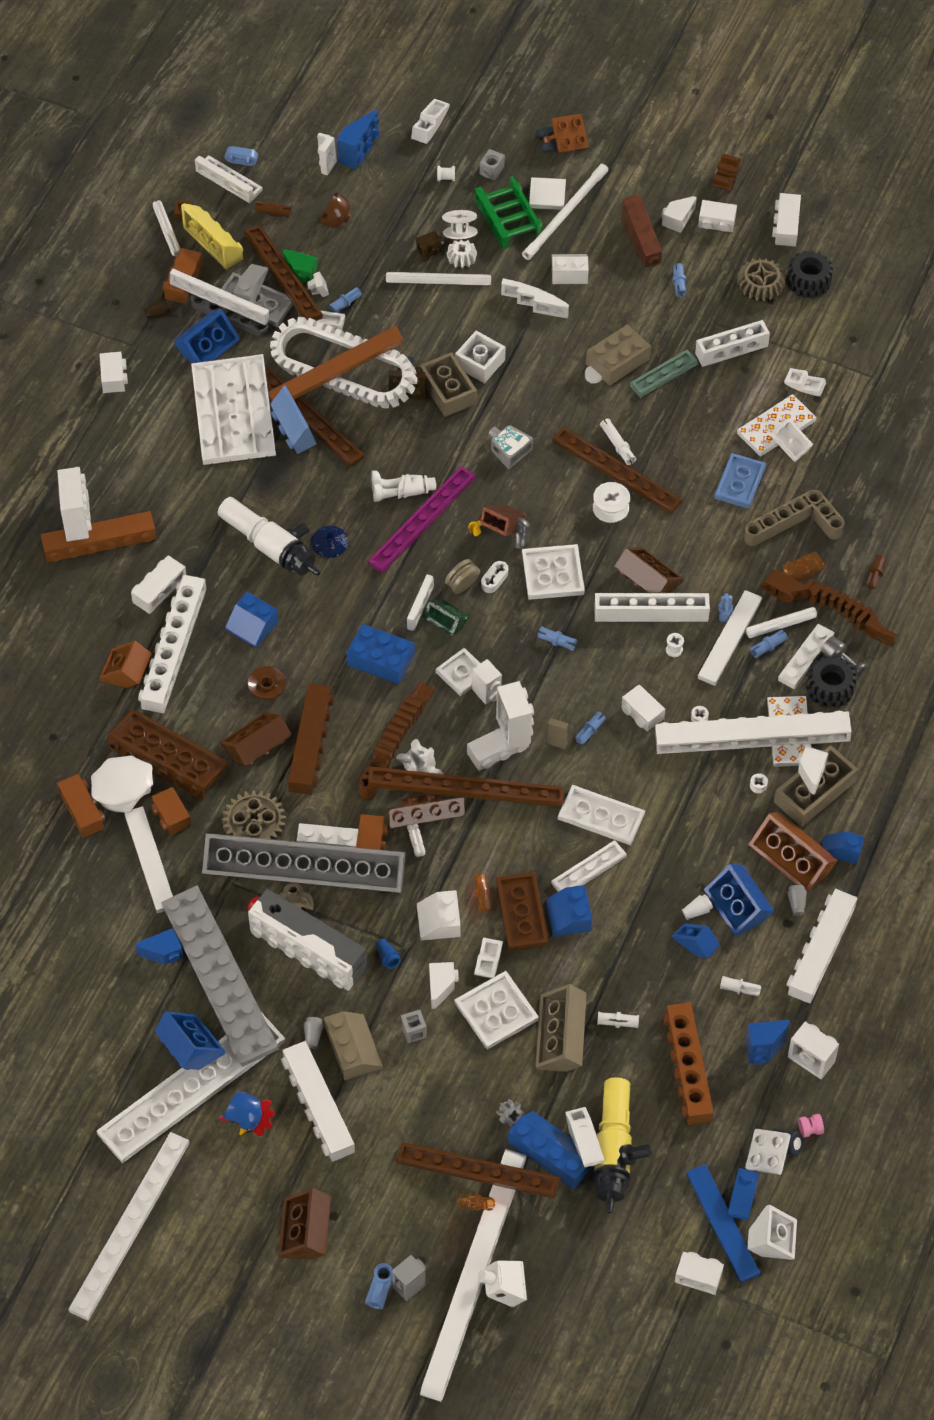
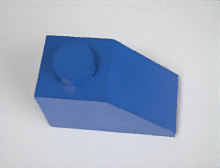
[821,831,865,865]
[672,923,720,958]
[135,928,183,965]
[727,1168,759,1221]

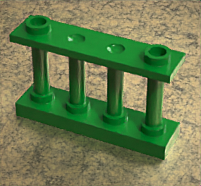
[475,176,543,250]

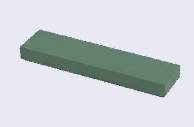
[630,350,698,398]

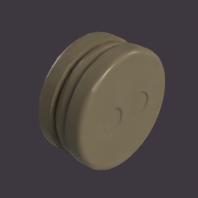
[445,559,480,594]

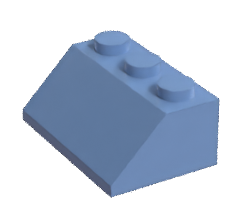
[270,386,316,454]

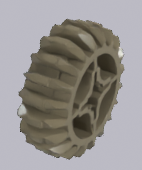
[738,257,786,301]

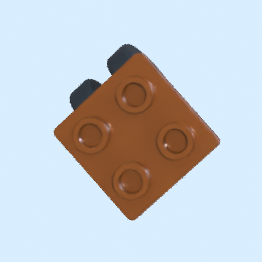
[536,114,589,153]

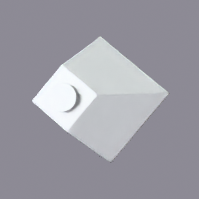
[748,1205,797,1260]

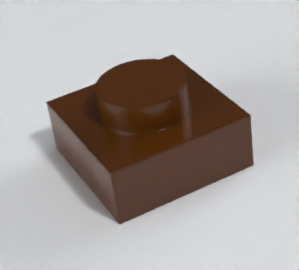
[174,201,193,219]

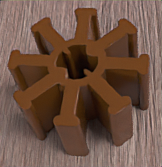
[713,154,741,191]

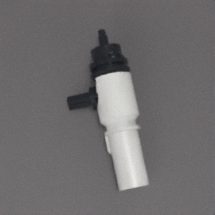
[218,497,320,576]

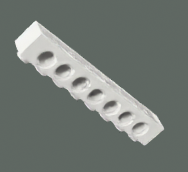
[138,575,206,714]

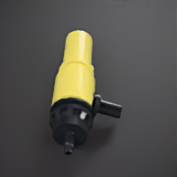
[594,1078,652,1214]

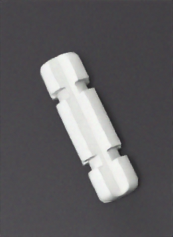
[407,823,425,857]

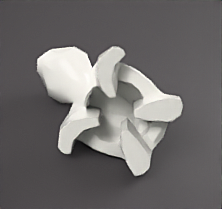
[396,739,444,774]

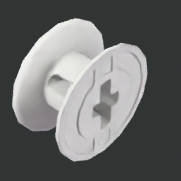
[442,210,478,239]
[593,482,630,523]

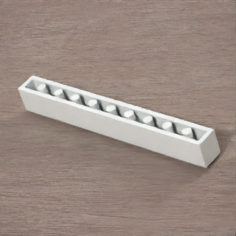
[655,711,851,754]

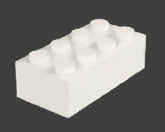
[57,467,92,541]

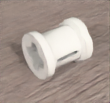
[437,166,455,182]
[666,633,684,658]

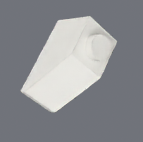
[661,196,697,233]
[796,746,828,795]
[429,962,458,1009]

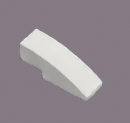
[411,99,450,144]

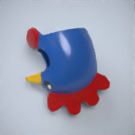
[219,1091,275,1136]

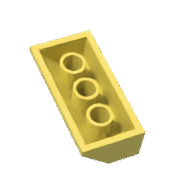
[181,203,243,270]

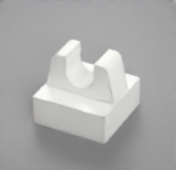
[307,272,329,297]

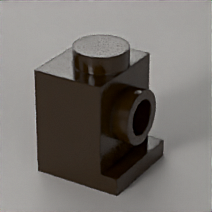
[416,231,444,261]

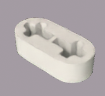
[481,561,508,593]

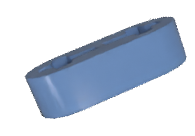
[224,146,258,166]

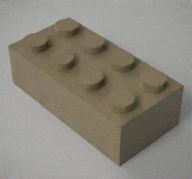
[774,745,859,827]

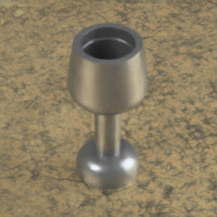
[821,636,867,679]

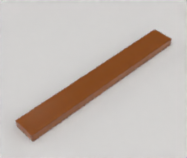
[268,326,404,401]

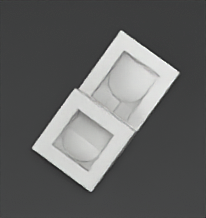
[784,368,826,397]
[474,938,503,978]

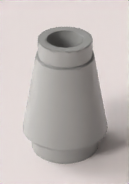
[787,885,807,916]
[304,1017,324,1049]

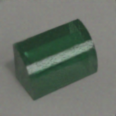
[422,597,470,636]

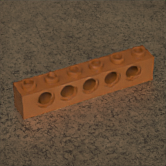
[663,1002,714,1125]

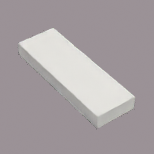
[407,574,434,631]

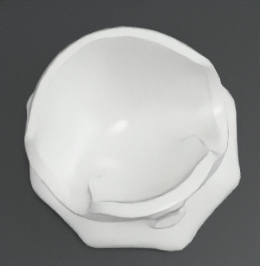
[91,756,153,812]

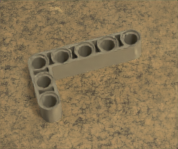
[744,490,845,546]

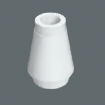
[682,894,713,920]

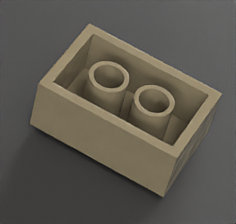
[586,324,651,386]
[420,352,477,417]

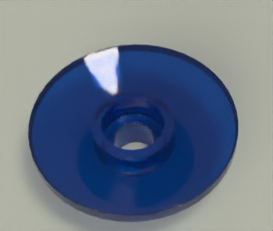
[311,526,348,558]

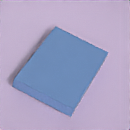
[714,453,766,509]

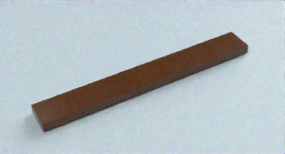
[244,225,323,321]
[265,368,365,467]
[552,426,682,515]
[396,1142,560,1199]

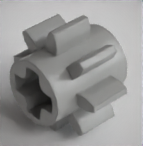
[496,1099,524,1126]

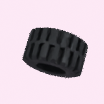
[787,250,833,298]
[806,656,857,709]

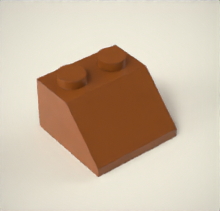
[99,641,152,688]

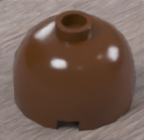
[319,192,351,228]

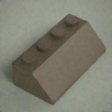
[535,984,587,1071]

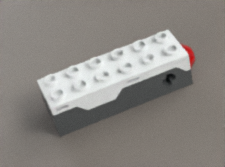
[248,889,367,991]

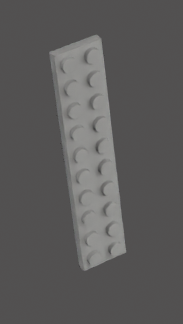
[161,885,279,1067]

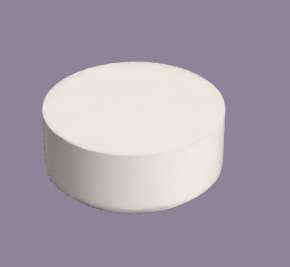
[585,366,602,383]

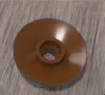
[248,666,286,700]

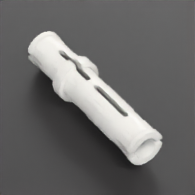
[600,419,636,465]

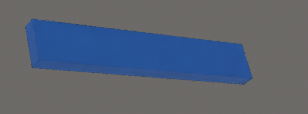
[686,1164,760,1283]

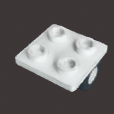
[746,1128,804,1175]

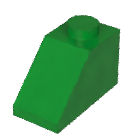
[283,249,318,283]

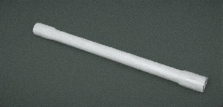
[522,164,608,260]

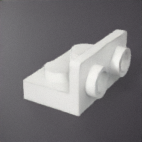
[317,133,337,175]

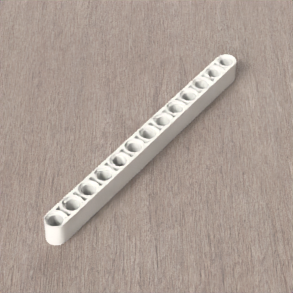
[420,1149,526,1402]

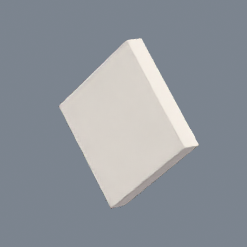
[529,177,566,210]
[436,648,481,697]

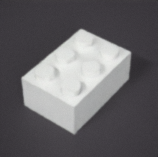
[496,681,534,749]

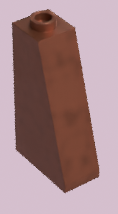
[621,194,662,267]

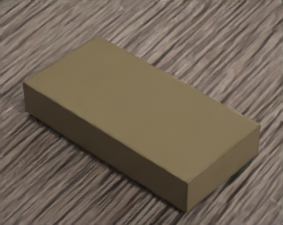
[547,718,568,749]

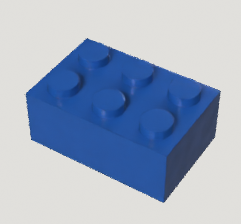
[346,624,415,684]

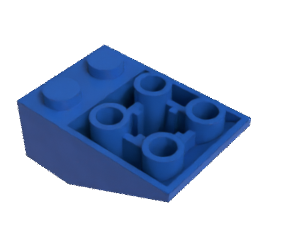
[337,110,380,169]

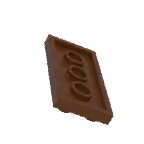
[496,872,548,951]

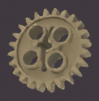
[222,790,286,840]

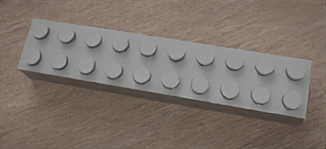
[202,833,406,892]

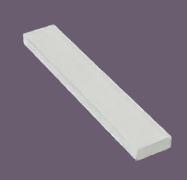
[170,269,269,325]
[698,590,762,686]
[124,807,173,913]

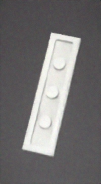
[551,840,627,892]

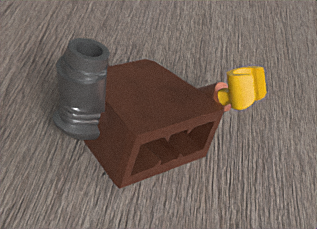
[468,505,530,549]

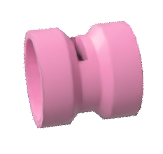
[798,1114,824,1138]

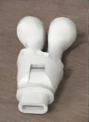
[371,471,436,502]

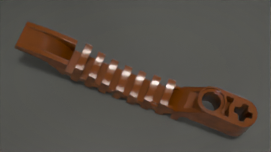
[761,570,897,647]
[358,681,436,801]

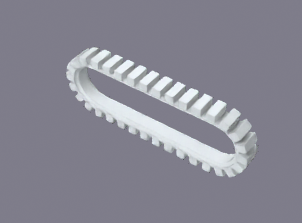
[270,317,417,408]

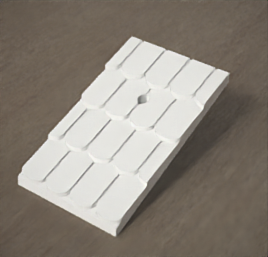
[191,354,276,465]

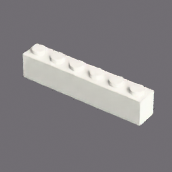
[594,593,710,622]
[787,889,857,1004]
[281,1041,355,1162]

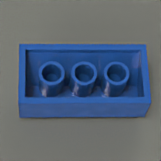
[508,1111,593,1190]

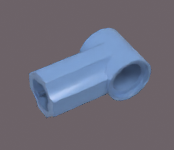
[365,1263,393,1309]

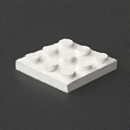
[522,544,585,600]
[455,971,539,1050]

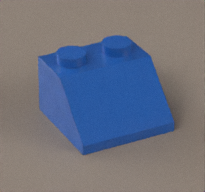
[225,592,278,648]
[545,885,592,937]
[745,1020,790,1065]

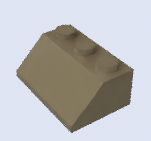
[324,1011,383,1081]

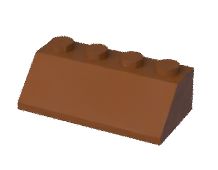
[748,812,838,893]

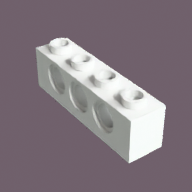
[695,320,770,367]

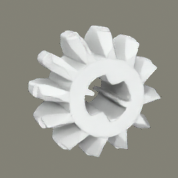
[447,239,477,269]

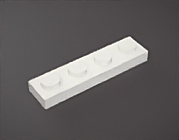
[778,624,834,689]

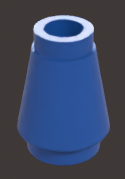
[376,939,401,969]

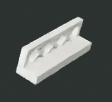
[195,155,263,203]

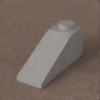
[233,264,268,303]

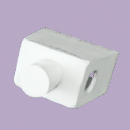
[478,1261,527,1307]

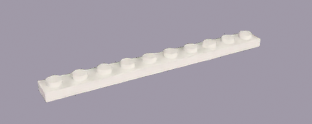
[69,1132,189,1321]

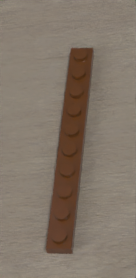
[368,766,564,807]

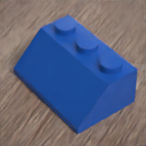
[173,309,241,364]
[704,864,774,936]
[155,1011,226,1070]

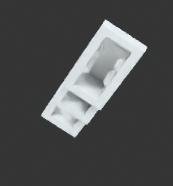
[501,278,569,318]

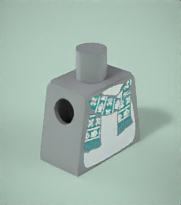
[488,425,533,469]

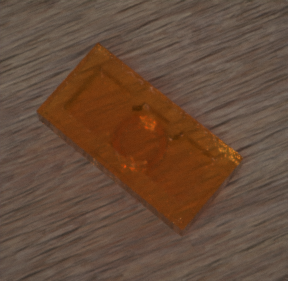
[783,551,825,580]

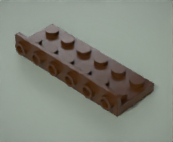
[107,709,229,800]

